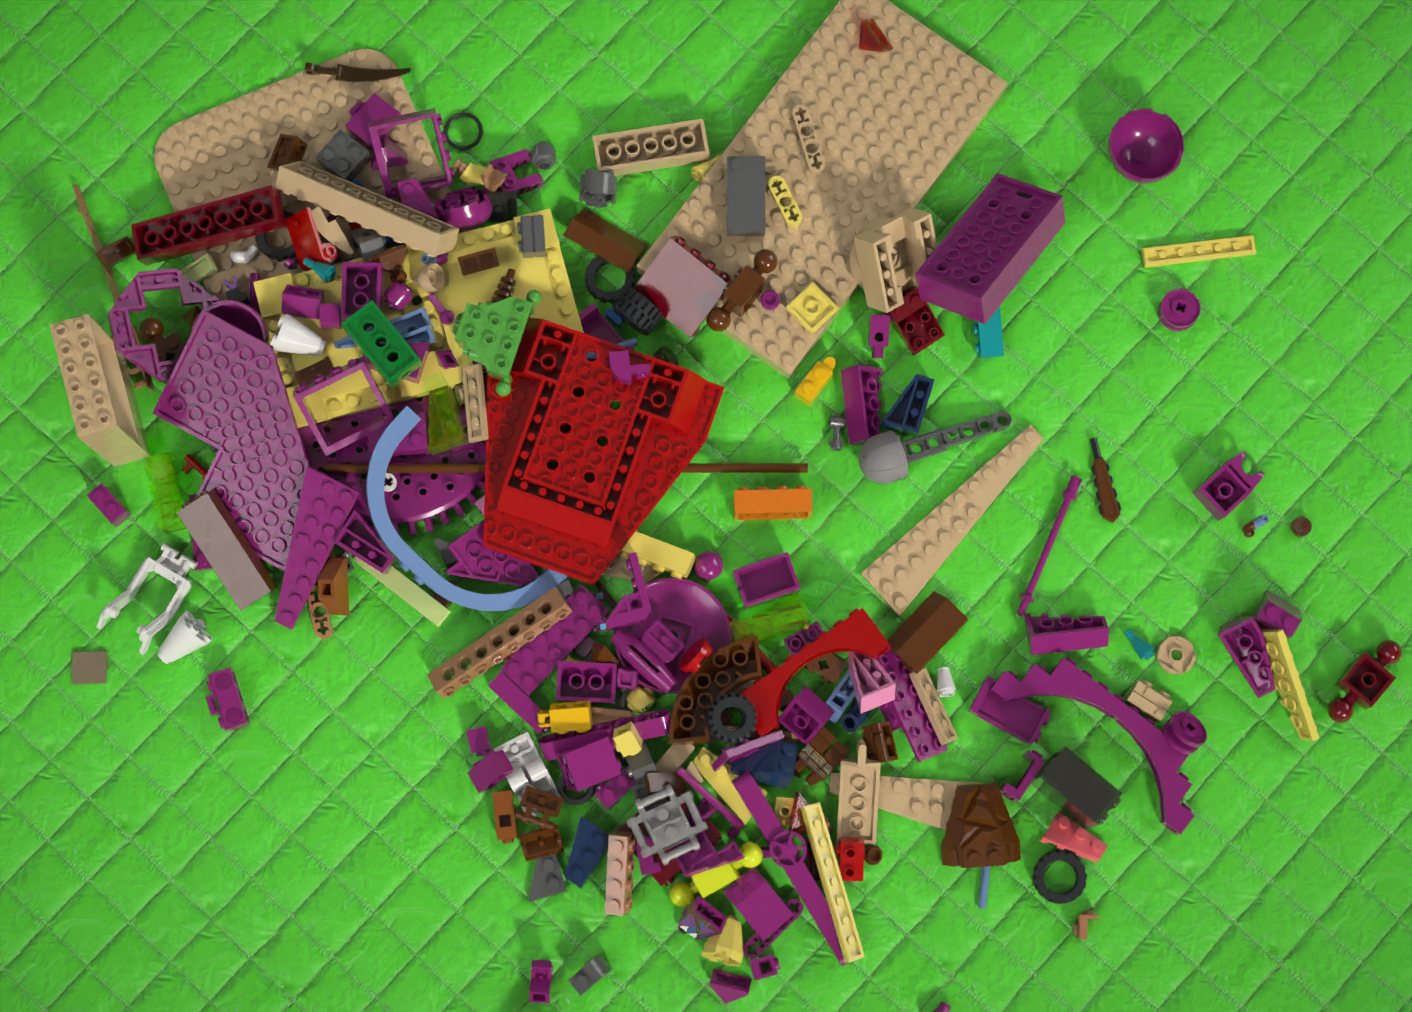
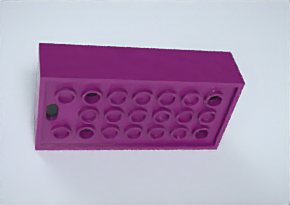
[915,173,1066,324]

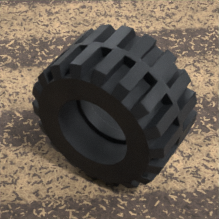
[612,287,663,336]
[705,693,758,744]

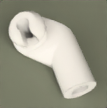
[230,245,259,264]

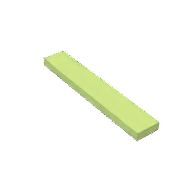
[353,556,451,627]

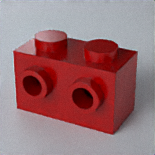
[836,837,865,881]

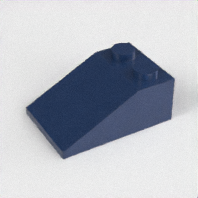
[730,738,798,789]

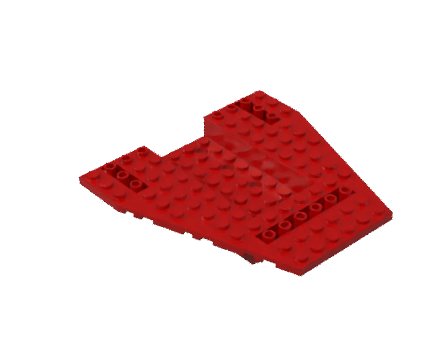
[483,317,725,585]

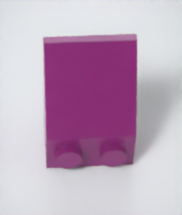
[723,867,794,941]

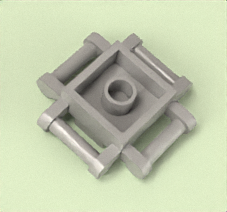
[626,784,708,865]

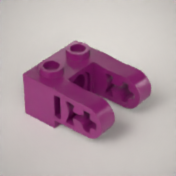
[488,149,545,198]

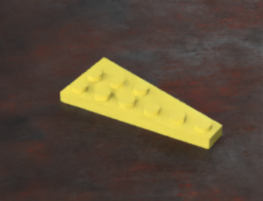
[1261,628,1319,741]

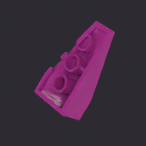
[1218,616,1276,698]

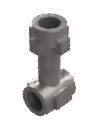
[829,414,846,451]

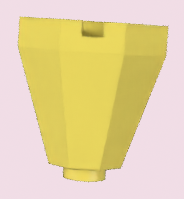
[702,915,743,966]

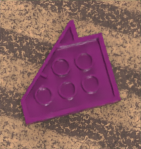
[445,520,539,587]

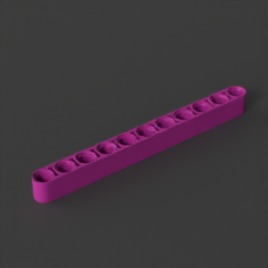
[732,771,850,967]

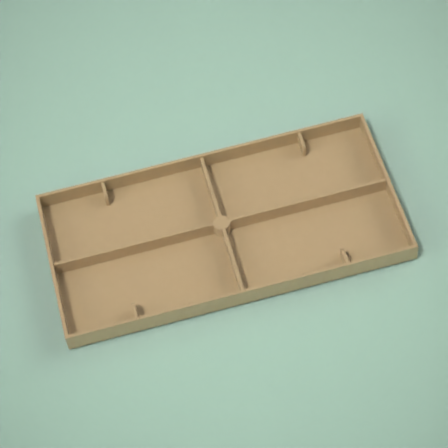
[637,0,1008,379]

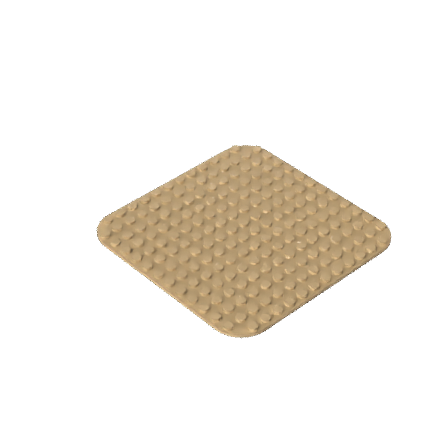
[154,49,467,317]

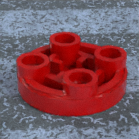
[679,638,713,673]

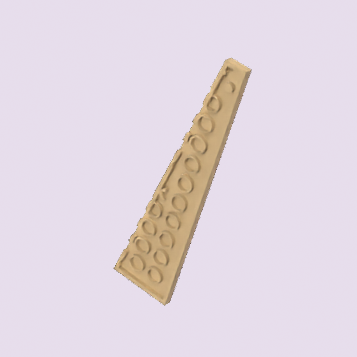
[860,425,1044,617]

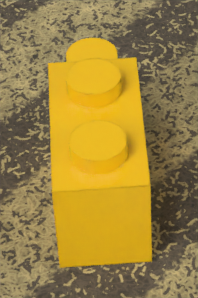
[794,357,836,407]
[537,701,593,734]

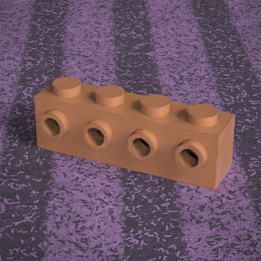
[604,831,636,916]

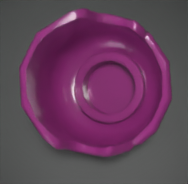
[693,551,724,581]

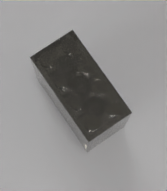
[1031,746,1122,828]

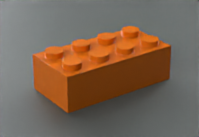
[733,486,812,521]

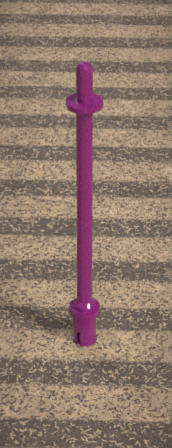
[1017,475,1082,617]

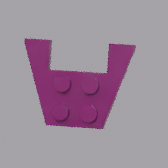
[669,797,745,877]

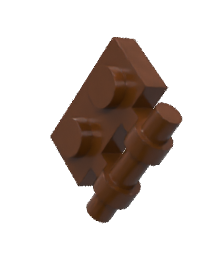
[515,785,564,831]

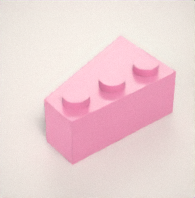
[848,652,896,713]

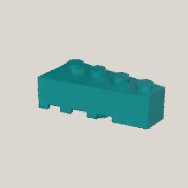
[973,306,1004,358]

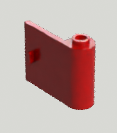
[285,207,338,272]

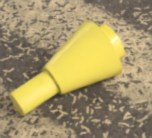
[691,155,720,182]

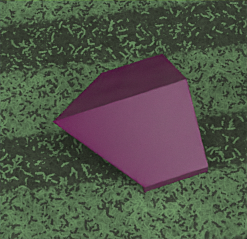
[371,135,408,171]

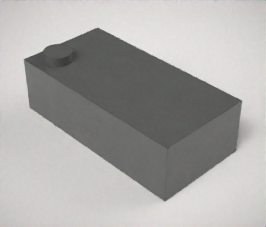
[727,156,766,236]

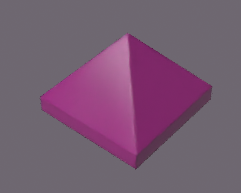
[436,349,459,369]

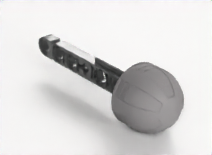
[858,411,1012,484]

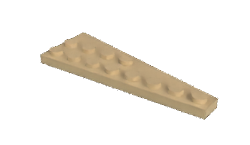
[829,773,981,831]

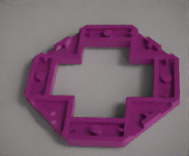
[107,268,221,383]

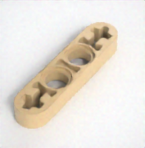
[792,104,825,175]

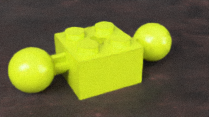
[669,842,763,907]

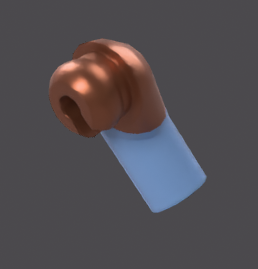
[1242,514,1269,538]

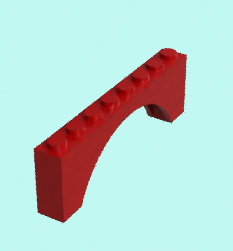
[737,607,891,737]

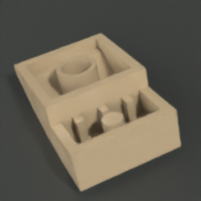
[311,207,354,261]

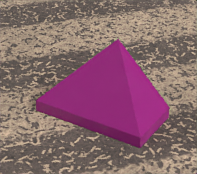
[709,969,752,1004]

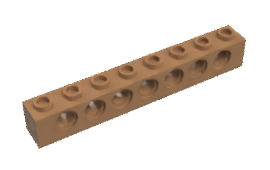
[427,587,573,699]

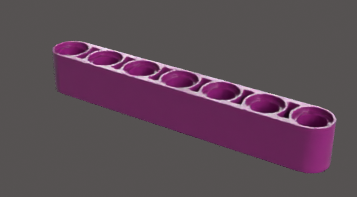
[539,709,671,760]

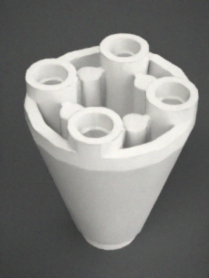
[270,314,326,356]
[157,611,212,664]

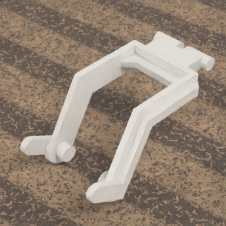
[97,543,198,655]

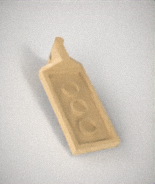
[836,738,881,845]

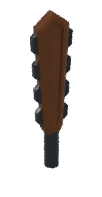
[1090,438,1121,523]

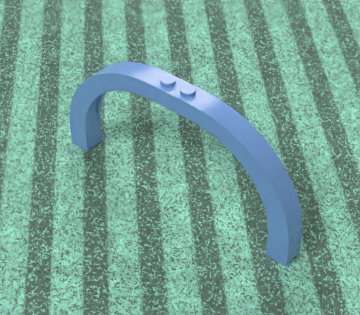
[366,406,568,611]

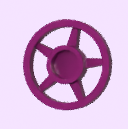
[769,830,807,868]

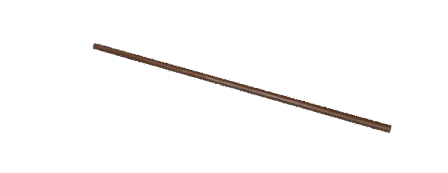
[325,463,808,473]

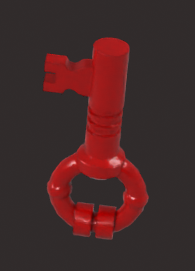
[181,454,208,480]

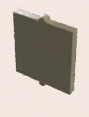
[70,651,109,684]

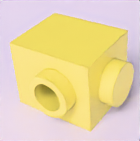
[613,721,643,757]
[775,797,796,827]

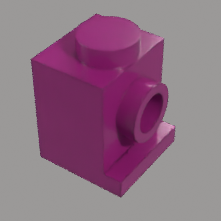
[749,954,781,981]

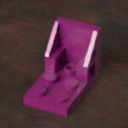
[606,552,651,631]

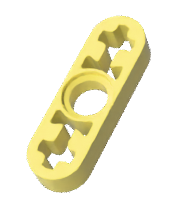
[768,176,802,228]

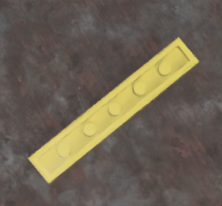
[1141,235,1256,268]

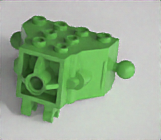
[453,290,542,396]

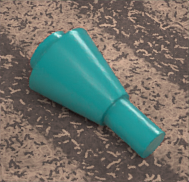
[303,257,336,283]
[1123,629,1155,661]

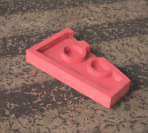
[1040,811,1108,862]

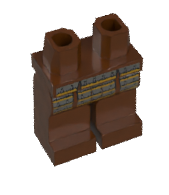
[794,727,851,787]

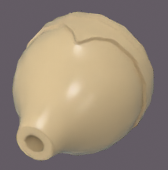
[413,263,445,292]

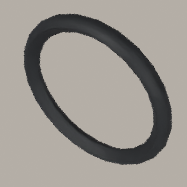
[444,113,483,150]

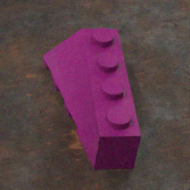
[841,365,882,446]
[1024,613,1109,655]

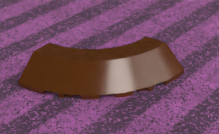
[669,636,762,745]

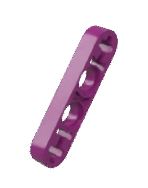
[743,899,803,959]

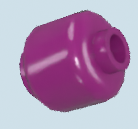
[384,282,413,310]

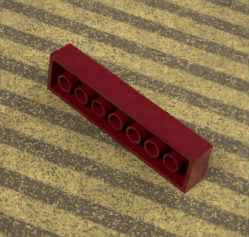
[131,185,287,266]

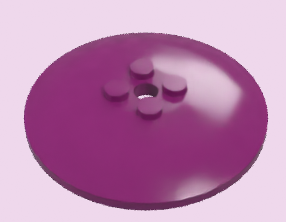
[614,578,731,694]

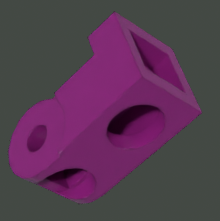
[636,837,662,876]

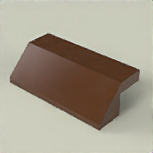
[563,208,648,273]
[887,591,968,674]

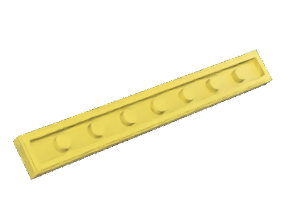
[800,802,865,963]

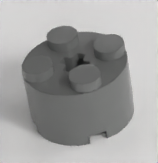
[579,169,617,208]

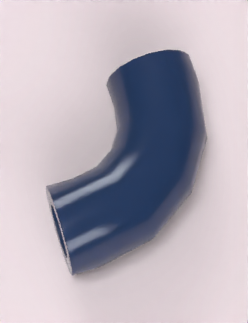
[841,699,872,732]

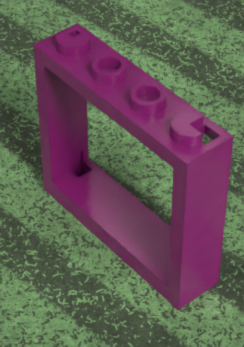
[368,108,455,198]
[293,357,395,456]

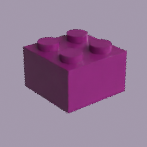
[779,686,835,745]

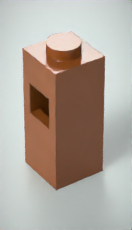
[492,790,518,844]

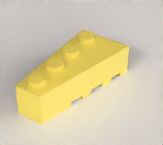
[693,747,768,826]

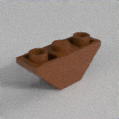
[318,557,349,616]

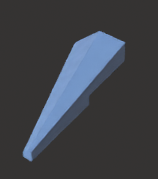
[333,307,436,349]

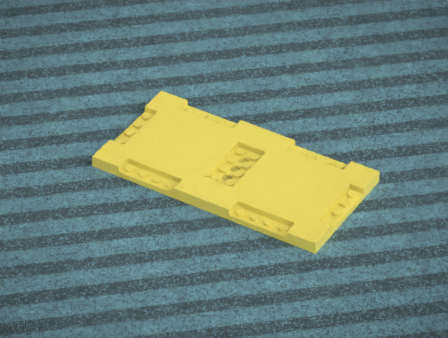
[253,209,584,428]

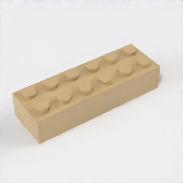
[592,119,709,176]

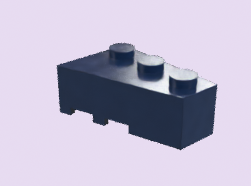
[880,374,935,437]
[564,816,609,889]

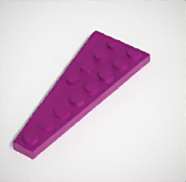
[275,466,361,630]

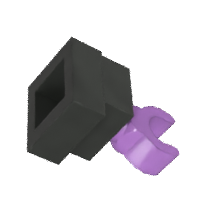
[224,275,250,305]

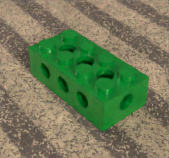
[341,300,422,389]

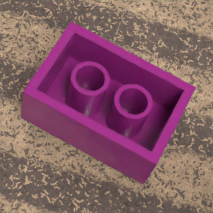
[341,262,384,322]

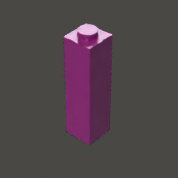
[487,672,551,735]

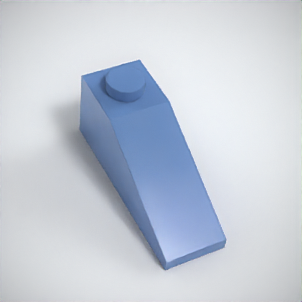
[826,670,855,724]

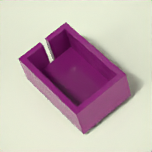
[732,552,800,610]

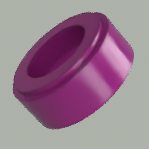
[761,291,780,311]

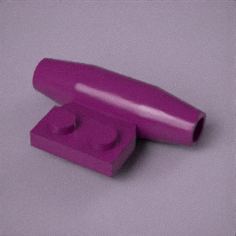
[611,619,686,693]

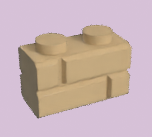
[1124,680,1172,722]

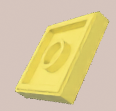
[785,282,839,335]

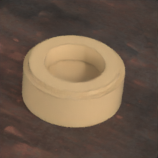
[455,385,465,405]

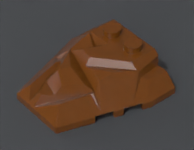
[941,783,1021,868]

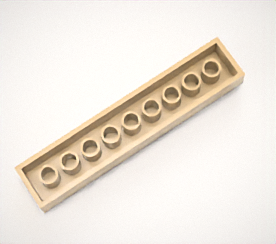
[275,161,459,257]

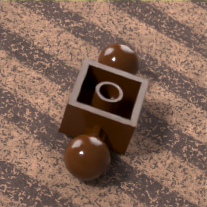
[706,249,778,332]
[139,317,186,384]

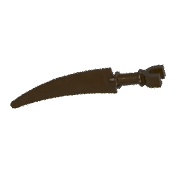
[305,62,411,82]

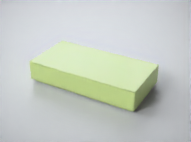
[180,253,218,283]

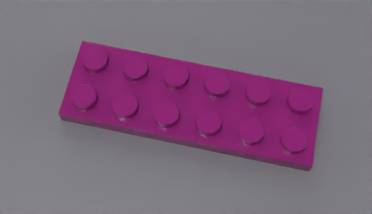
[501,585,610,696]

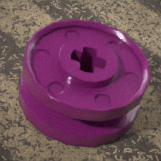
[1158,289,1201,332]
[1163,711,1207,755]

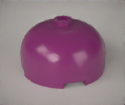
[434,186,492,231]

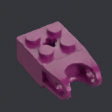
[1192,451,1265,521]

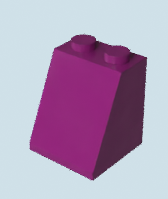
[1251,590,1302,639]
[555,736,622,791]

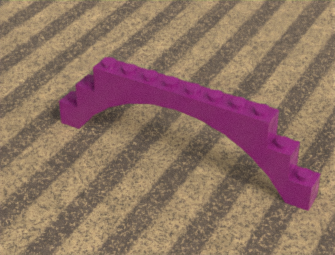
[989,658,1195,835]

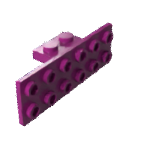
[877,651,948,762]

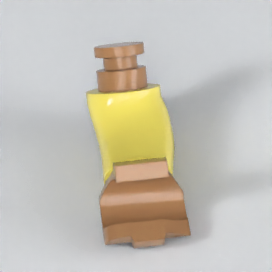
[452,157,508,192]

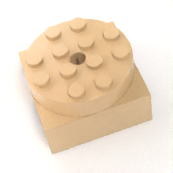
[849,208,937,313]

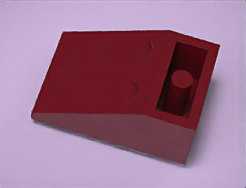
[884,286,945,355]

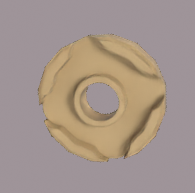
[1156,636,1196,675]

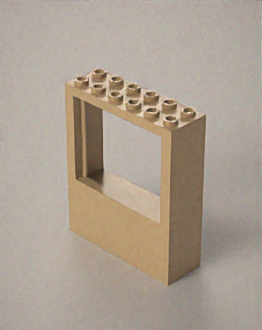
[50,314,151,467]

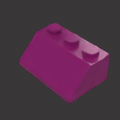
[556,661,617,704]

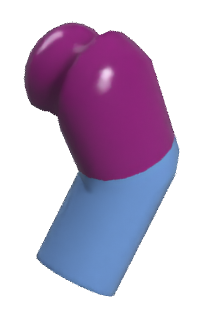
[421,252,448,265]

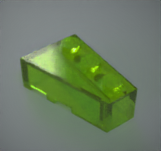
[428,385,469,455]

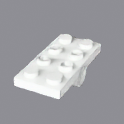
[493,731,561,816]

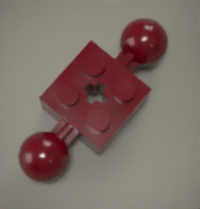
[1328,640,1402,723]

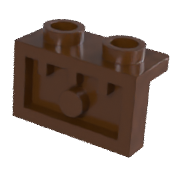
[267,133,308,171]

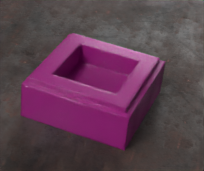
[617,666,638,690]

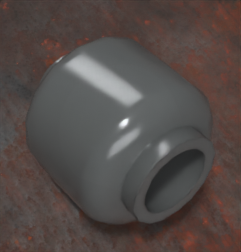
[531,141,556,170]

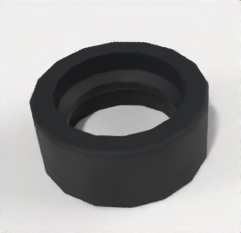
[558,774,595,805]

